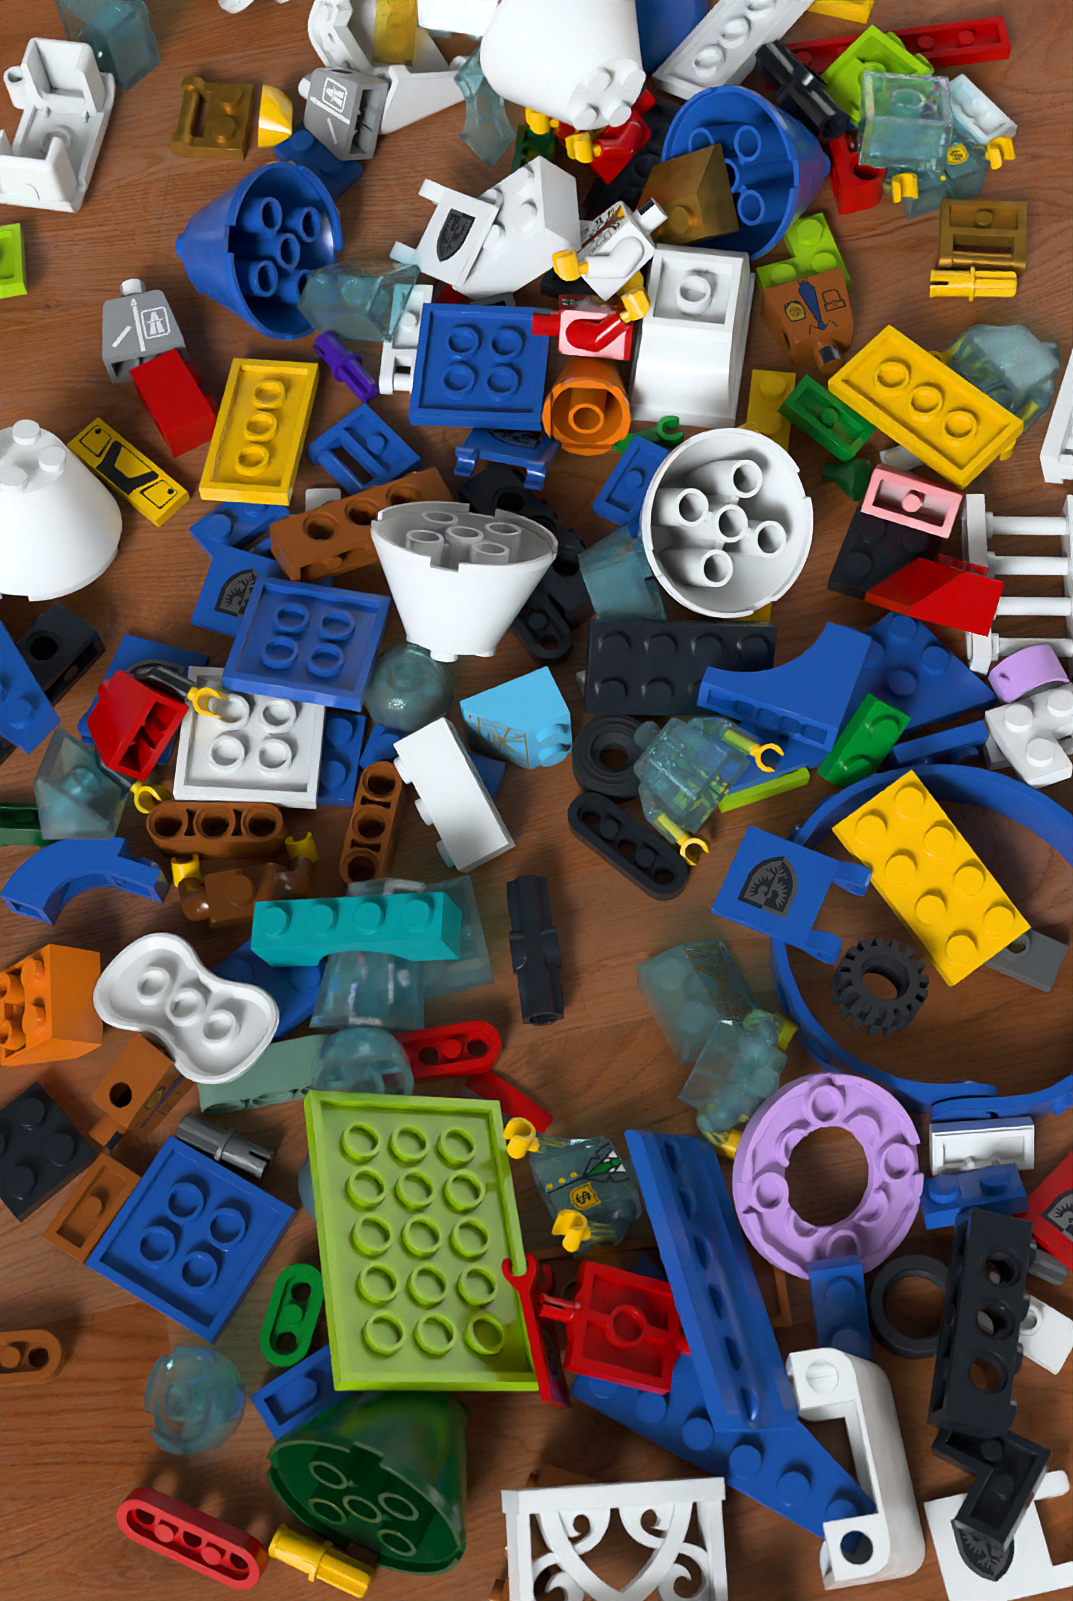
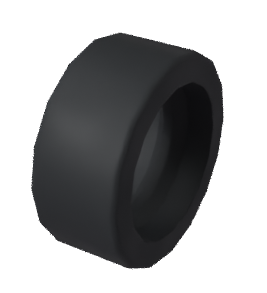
[866,1255,949,1360]

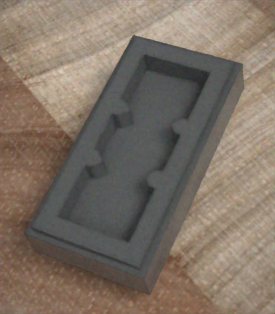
[982,929,1069,993]

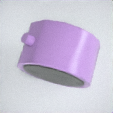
[988,644,1070,706]

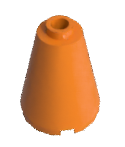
[542,355,632,456]

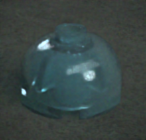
[364,644,455,734]
[311,1025,415,1096]
[144,1345,246,1455]

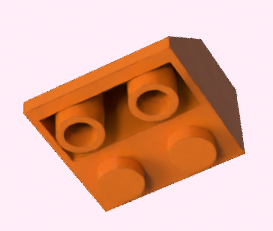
[0,944,103,1067]

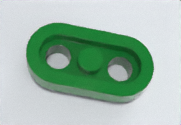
[259,1263,325,1369]

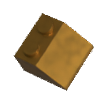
[635,144,740,247]

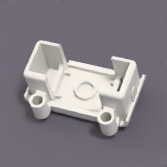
[0,37,115,213]

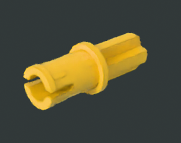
[930,266,1017,301]
[268,1523,375,1598]

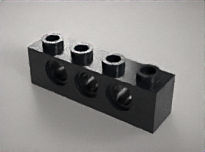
[458,462,615,632]
[0,601,106,766]
[927,1207,1036,1440]

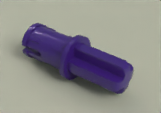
[313,330,380,403]

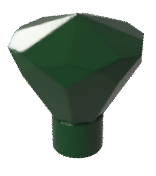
[822,459,872,501]

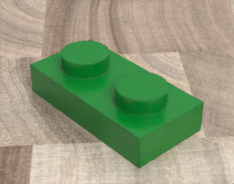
[777,374,876,463]
[817,693,912,789]

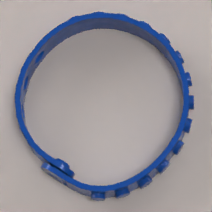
[770,764,1073,1124]

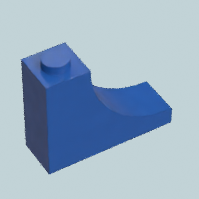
[697,622,873,752]

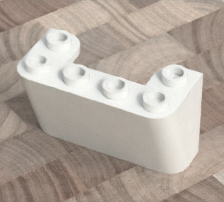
[785,1348,925,1591]

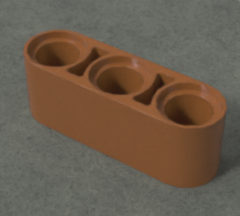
[339,761,407,897]
[146,802,289,859]

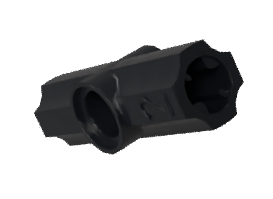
[754,39,849,144]
[506,875,565,1026]

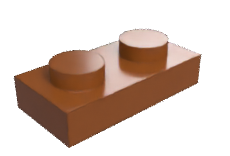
[42,1152,142,1267]

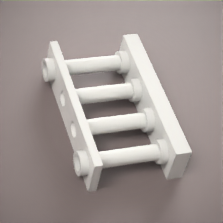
[960,494,1073,679]

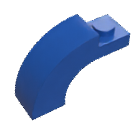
[0,835,170,926]

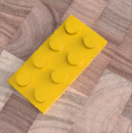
[828,325,1024,491]
[199,358,320,506]
[831,770,1031,987]

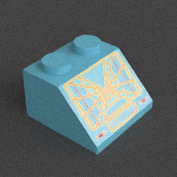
[460,666,572,770]

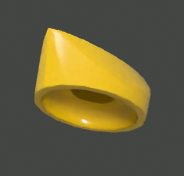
[258,84,296,148]

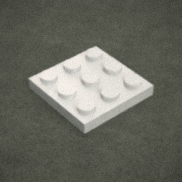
[173,666,327,809]

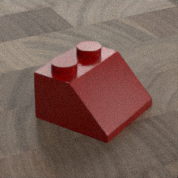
[864,554,1005,637]

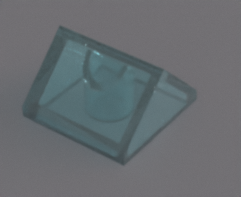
[33,726,130,840]

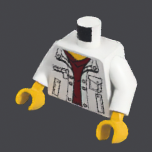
[552,198,668,302]

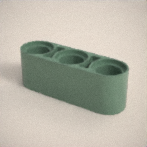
[197,1034,342,1116]

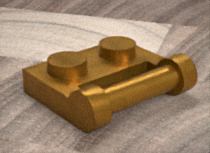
[170,76,256,160]
[937,198,1027,276]

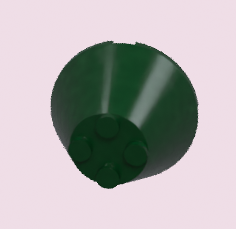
[266,1390,471,1576]

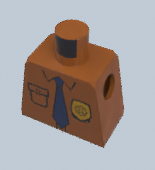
[761,268,854,376]
[88,1032,196,1151]

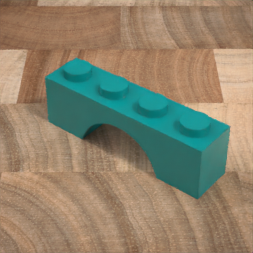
[250,892,462,968]

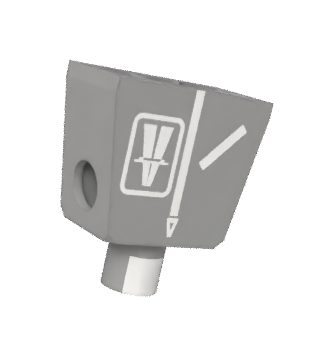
[299,67,389,161]
[102,279,190,384]

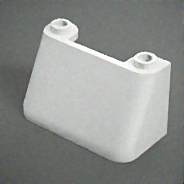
[308,0,483,135]

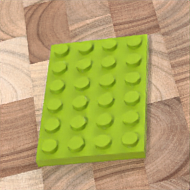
[303,1090,539,1391]

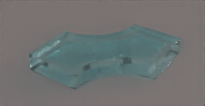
[454,46,517,167]

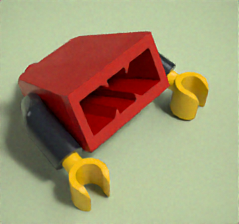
[87,666,229,814]

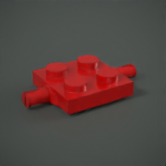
[536,1261,690,1395]

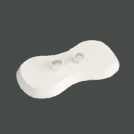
[93,933,279,1084]

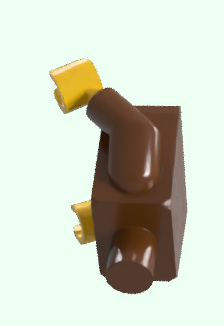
[171,832,319,931]

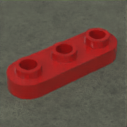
[354,1020,502,1090]
[117,1487,268,1590]

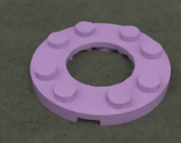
[732,1072,924,1280]

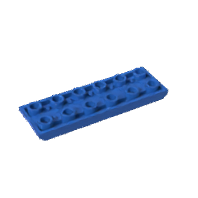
[624,1129,798,1433]

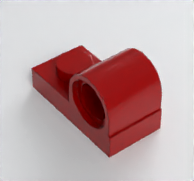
[820,133,887,215]

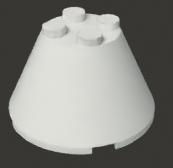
[480,0,646,130]
[0,420,123,601]
[638,428,813,618]
[370,501,558,662]

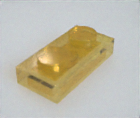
[372,0,418,66]

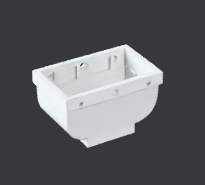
[627,243,755,429]

